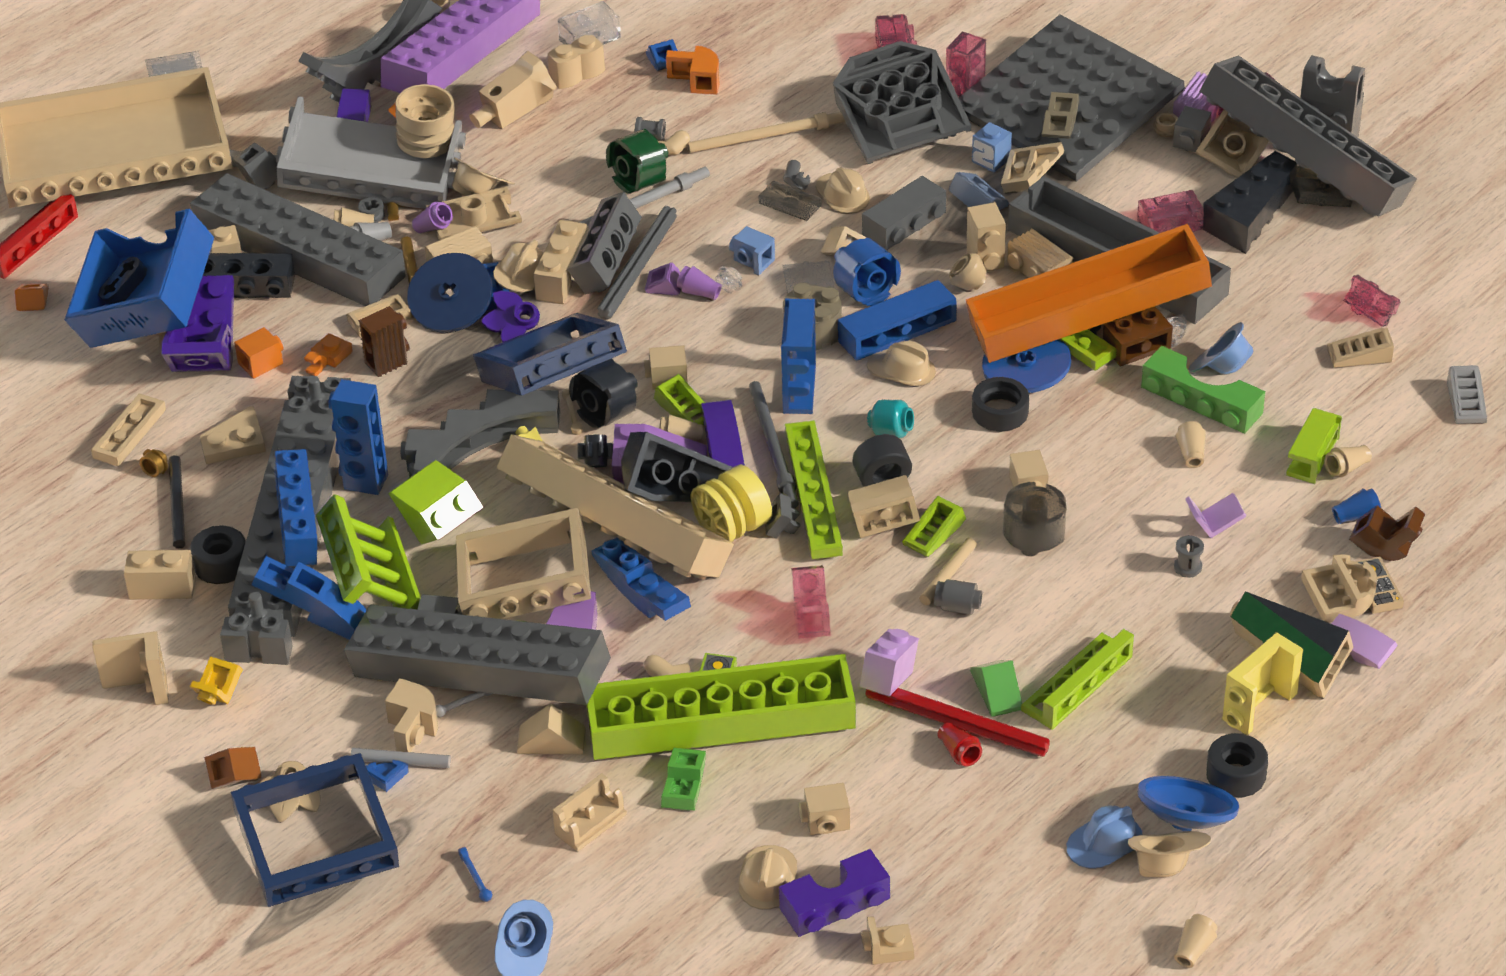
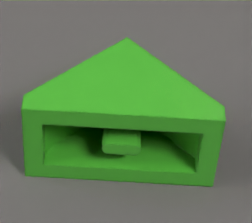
[970,660,1022,717]

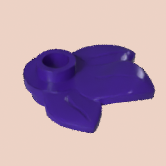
[481,291,540,343]

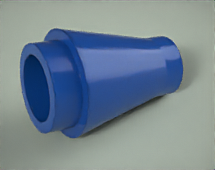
[1332,488,1381,524]

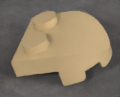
[1301,554,1377,623]

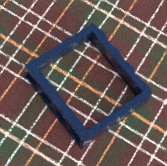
[473,313,627,396]
[231,753,399,907]

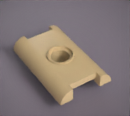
[426,186,522,241]

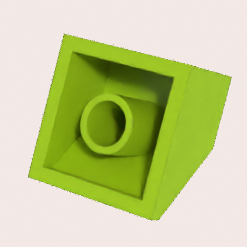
[388,460,483,545]

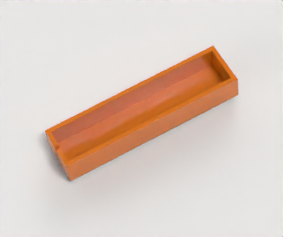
[966,224,1212,363]

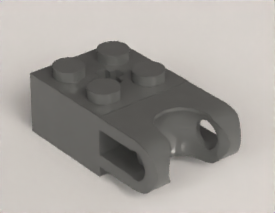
[1300,55,1365,137]

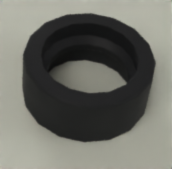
[972,377,1029,432]

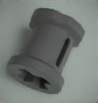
[634,117,666,141]
[1174,535,1204,578]

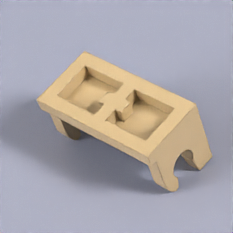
[552,773,627,852]

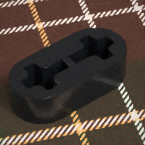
[99,256,147,305]

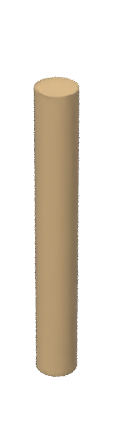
[919,538,977,605]

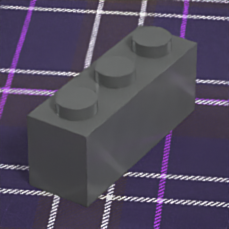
[862,176,946,250]

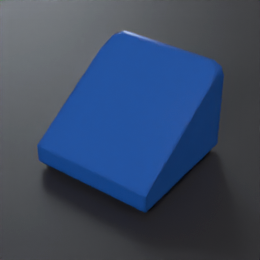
[646,39,678,71]

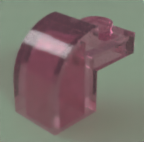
[791,565,831,639]

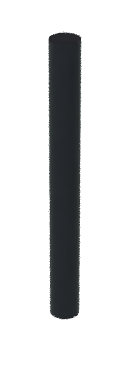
[169,455,185,548]

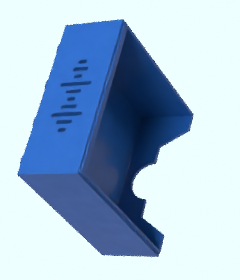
[64,209,214,348]

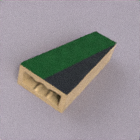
[1230,591,1353,699]

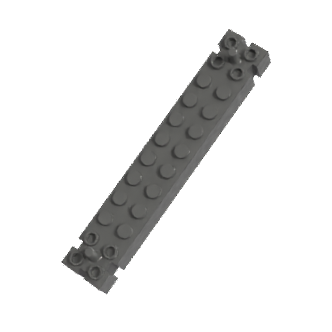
[220,376,351,665]

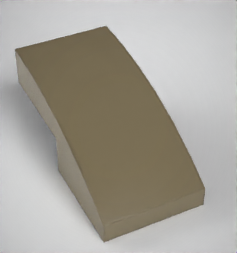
[1042,92,1079,139]

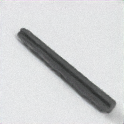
[597,206,677,320]

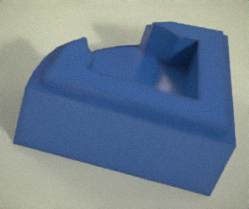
[366,760,409,792]

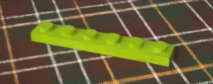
[785,420,843,559]

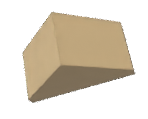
[517,703,586,755]

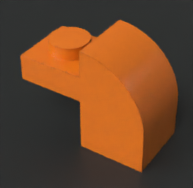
[666,46,720,95]

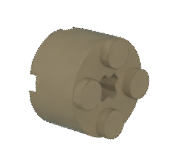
[783,283,842,350]

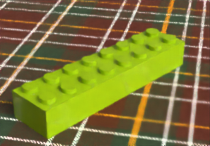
[586,654,856,760]

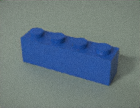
[838,280,957,361]

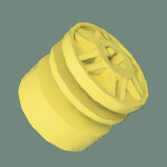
[691,464,772,542]

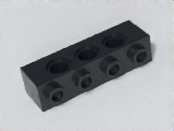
[203,253,295,298]

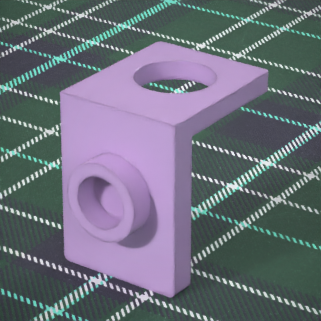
[1185,493,1246,538]

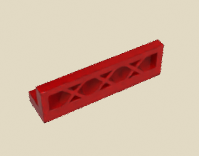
[0,194,78,279]

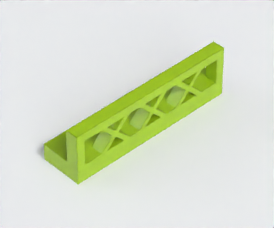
[1021,629,1134,730]

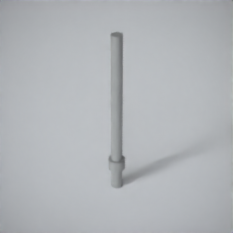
[578,166,710,227]

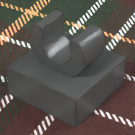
[765,493,801,539]

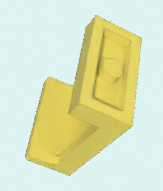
[1222,633,1303,735]

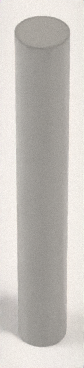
[351,748,451,768]

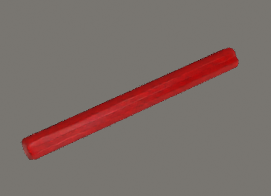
[865,688,1050,757]

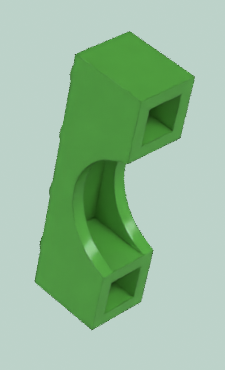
[1141,346,1266,434]

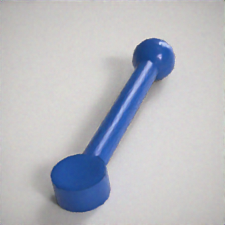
[458,847,493,902]

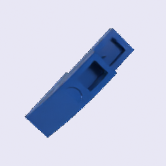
[591,537,691,621]
[252,556,367,640]

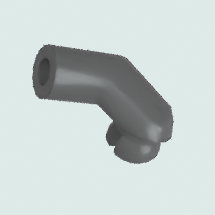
[783,160,810,191]

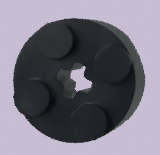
[569,359,638,428]

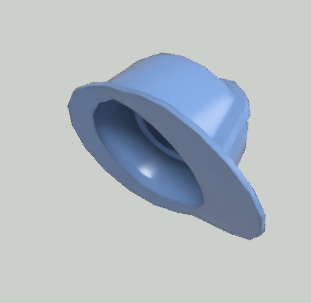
[1188,322,1254,374]
[1066,805,1143,869]
[495,899,553,976]

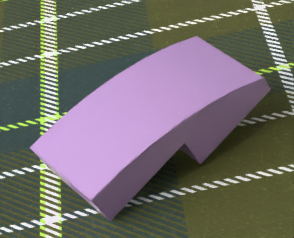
[1331,614,1398,669]

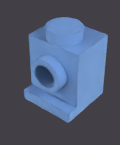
[729,226,775,275]

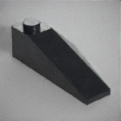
[621,432,733,502]

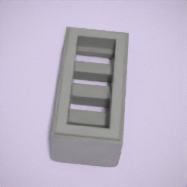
[1447,365,1487,424]

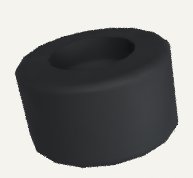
[852,434,912,487]
[190,525,246,584]
[1206,733,1268,798]

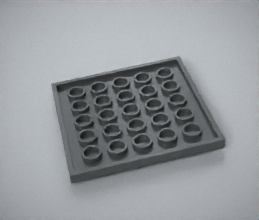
[959,14,1185,182]

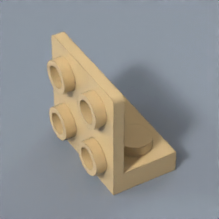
[848,475,920,538]
[92,631,169,705]

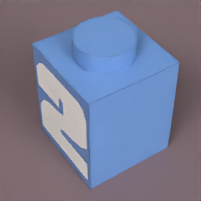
[972,122,1012,172]

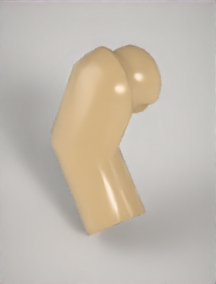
[644,655,690,677]

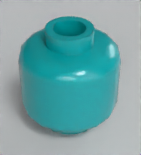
[867,399,914,439]

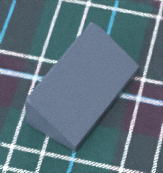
[949,172,1009,210]

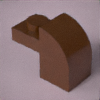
[1349,505,1425,561]

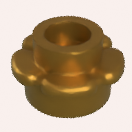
[139,449,168,477]

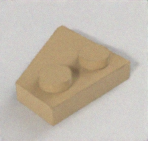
[1001,142,1064,193]
[200,406,266,464]

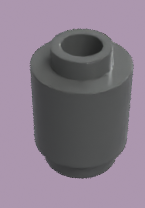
[934,579,983,615]

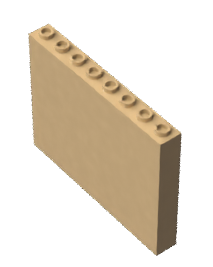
[0,67,233,208]

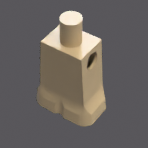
[469,51,557,129]

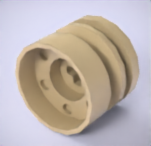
[396,84,454,158]

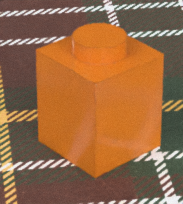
[234,327,284,379]

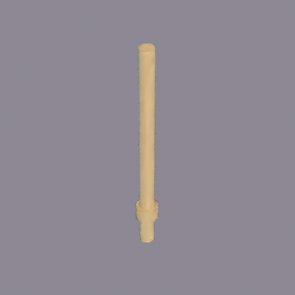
[688,112,846,153]

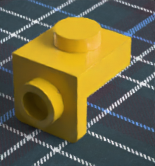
[189,656,243,705]

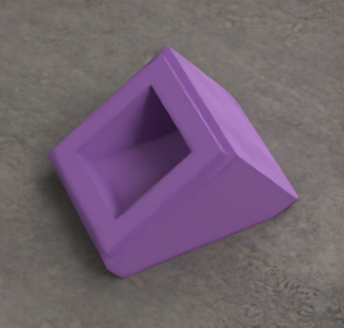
[645,262,681,295]

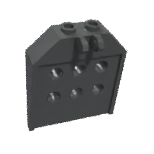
[833,41,972,164]

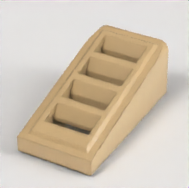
[1327,327,1394,368]

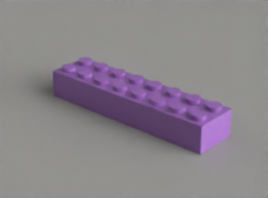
[381,0,540,93]

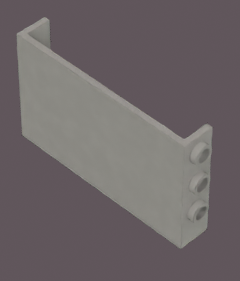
[276,96,466,209]

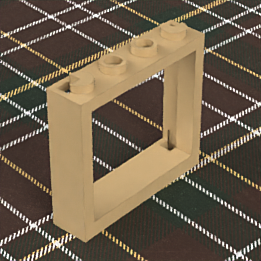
[456,508,591,619]

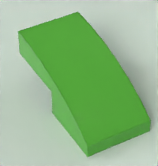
[661,748,706,811]

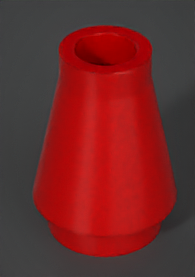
[937,723,982,766]

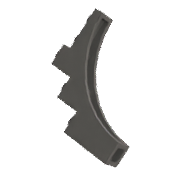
[298,0,442,103]
[400,389,561,478]

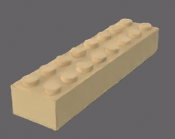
[497,434,734,580]

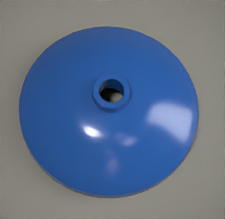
[1137,776,1239,831]

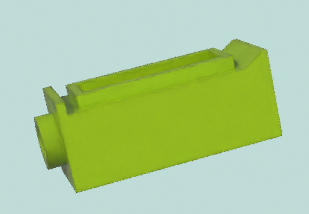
[1286,408,1342,484]

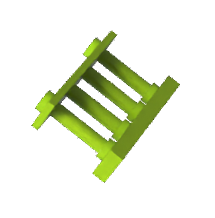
[316,494,421,610]

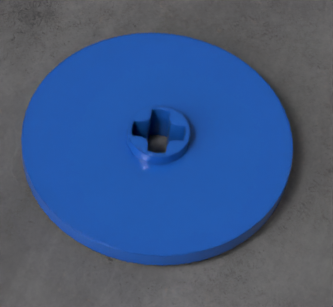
[982,339,1071,393]

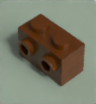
[1103,306,1173,367]

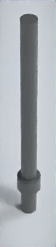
[749,381,799,509]

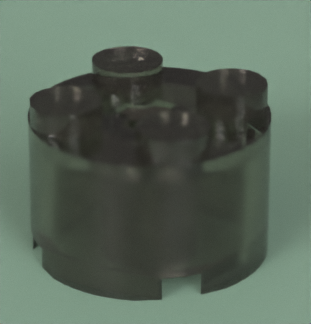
[1003,482,1067,556]

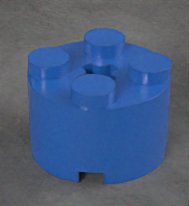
[833,238,901,306]

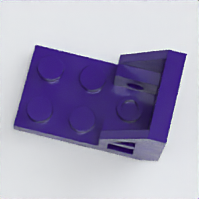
[162,275,234,372]

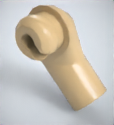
[658,130,690,155]

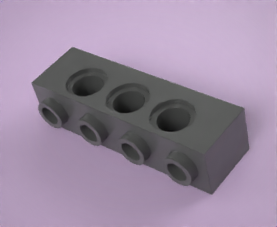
[567,192,642,295]

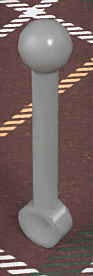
[436,692,492,717]

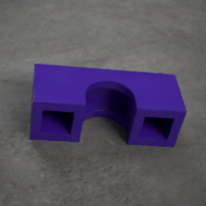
[779,849,890,937]

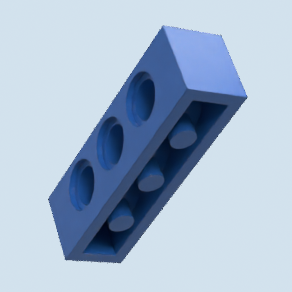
[328,379,389,495]
[275,449,317,566]

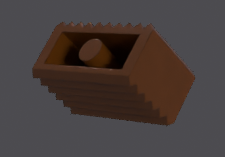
[358,306,410,377]

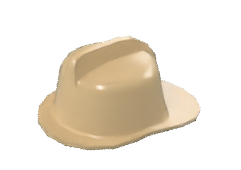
[452,157,515,196]
[815,167,870,214]
[493,240,543,292]
[866,341,936,386]
[1128,831,1211,878]
[738,845,797,910]

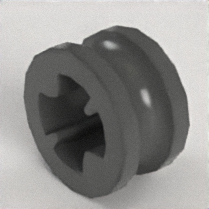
[358,197,385,223]

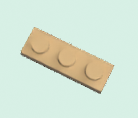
[91,393,166,467]

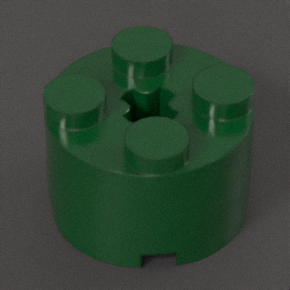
[606,129,668,193]

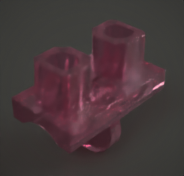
[1343,275,1401,327]

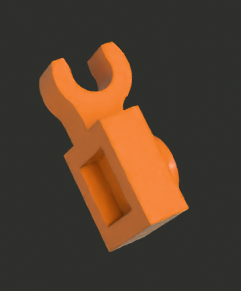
[304,333,353,376]

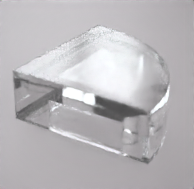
[1167,314,1187,347]

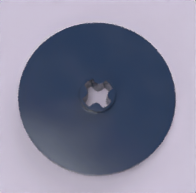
[407,253,493,333]

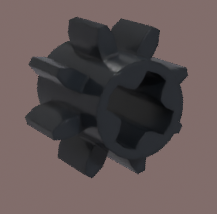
[577,434,613,468]

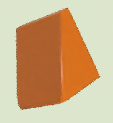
[15,283,49,311]

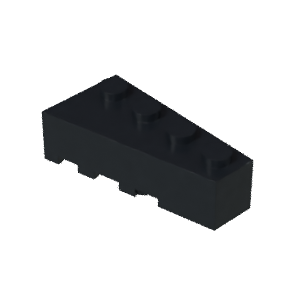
[1201,150,1297,254]

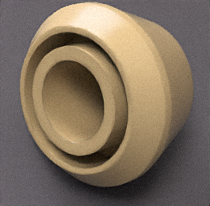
[949,253,986,291]

